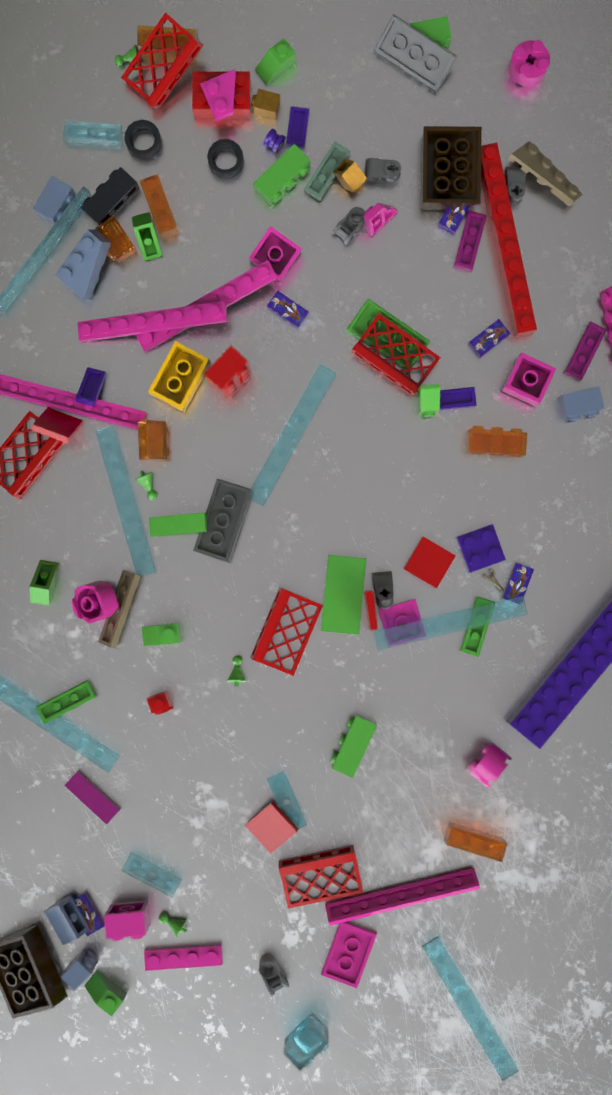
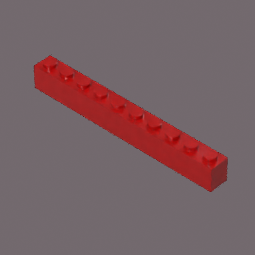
[481,142,537,338]

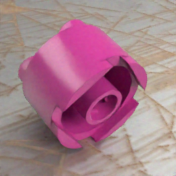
[508,40,550,88]
[72,581,119,623]
[468,743,512,788]

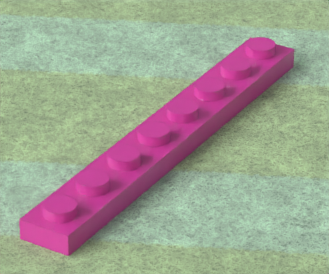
[136,260,278,352]
[77,301,228,342]
[0,374,147,431]
[325,868,480,926]

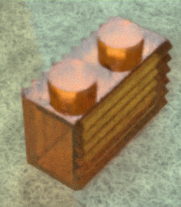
[95,216,137,264]
[138,420,169,461]

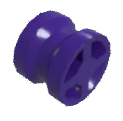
[263,128,286,153]

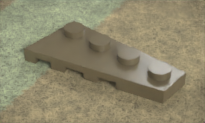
[508,141,583,206]

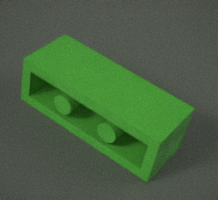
[253,144,310,205]
[330,713,377,778]

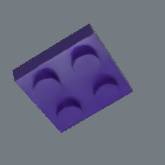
[456,524,506,573]

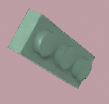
[304,141,351,201]

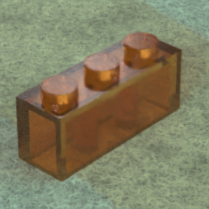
[137,25,198,48]
[139,174,179,240]
[466,426,527,458]
[444,822,508,862]

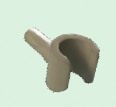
[483,568,504,593]

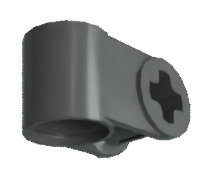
[365,158,401,183]
[504,167,526,206]
[332,207,365,245]
[372,571,394,609]
[259,954,289,996]

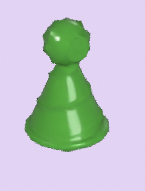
[114,44,142,66]
[135,470,157,500]
[227,655,246,687]
[158,912,187,938]

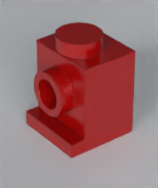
[147,690,174,715]

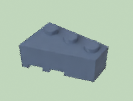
[55,229,111,301]

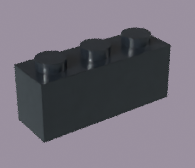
[81,167,140,229]

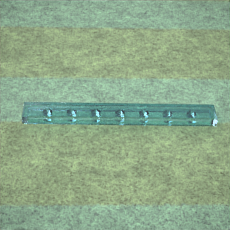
[0,186,92,316]
[251,364,337,506]
[95,426,156,577]
[373,596,528,650]
[0,676,120,773]
[422,936,519,1081]

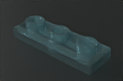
[63,121,122,146]
[267,771,307,829]
[121,852,182,898]

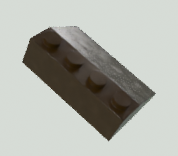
[421,126,482,210]
[0,925,68,1019]

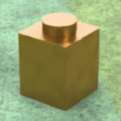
[251,88,281,120]
[333,158,367,192]

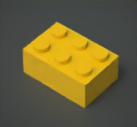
[148,341,211,413]

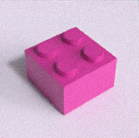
[248,226,302,282]
[501,352,556,407]
[104,901,150,941]

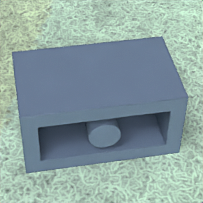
[33,176,75,225]
[558,386,605,421]
[44,895,90,945]
[61,948,98,991]

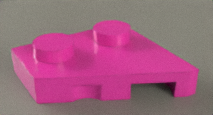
[200,69,236,122]
[364,203,398,237]

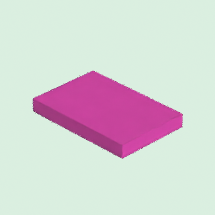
[321,921,377,988]

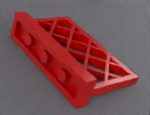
[121,13,204,108]
[352,313,441,396]
[0,411,65,499]
[250,587,323,676]
[278,845,363,909]

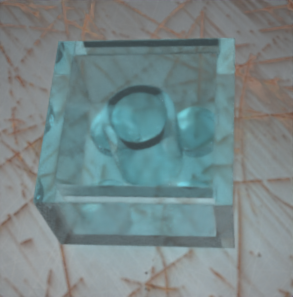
[284,1012,329,1071]

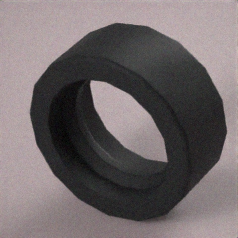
[124,120,162,160]
[207,139,244,179]

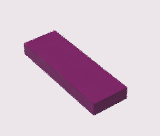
[453,210,487,271]
[564,321,607,381]
[64,770,120,825]

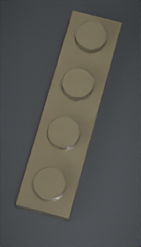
[98,570,140,649]

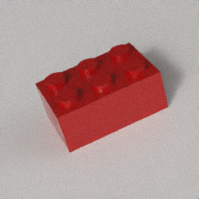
[192,71,251,118]
[204,345,251,399]

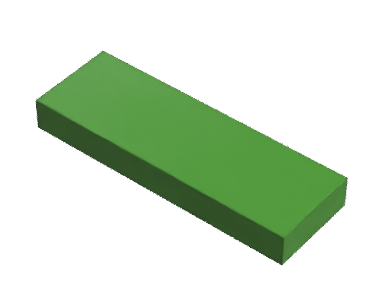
[149,513,207,537]
[460,596,495,657]
[35,680,96,725]

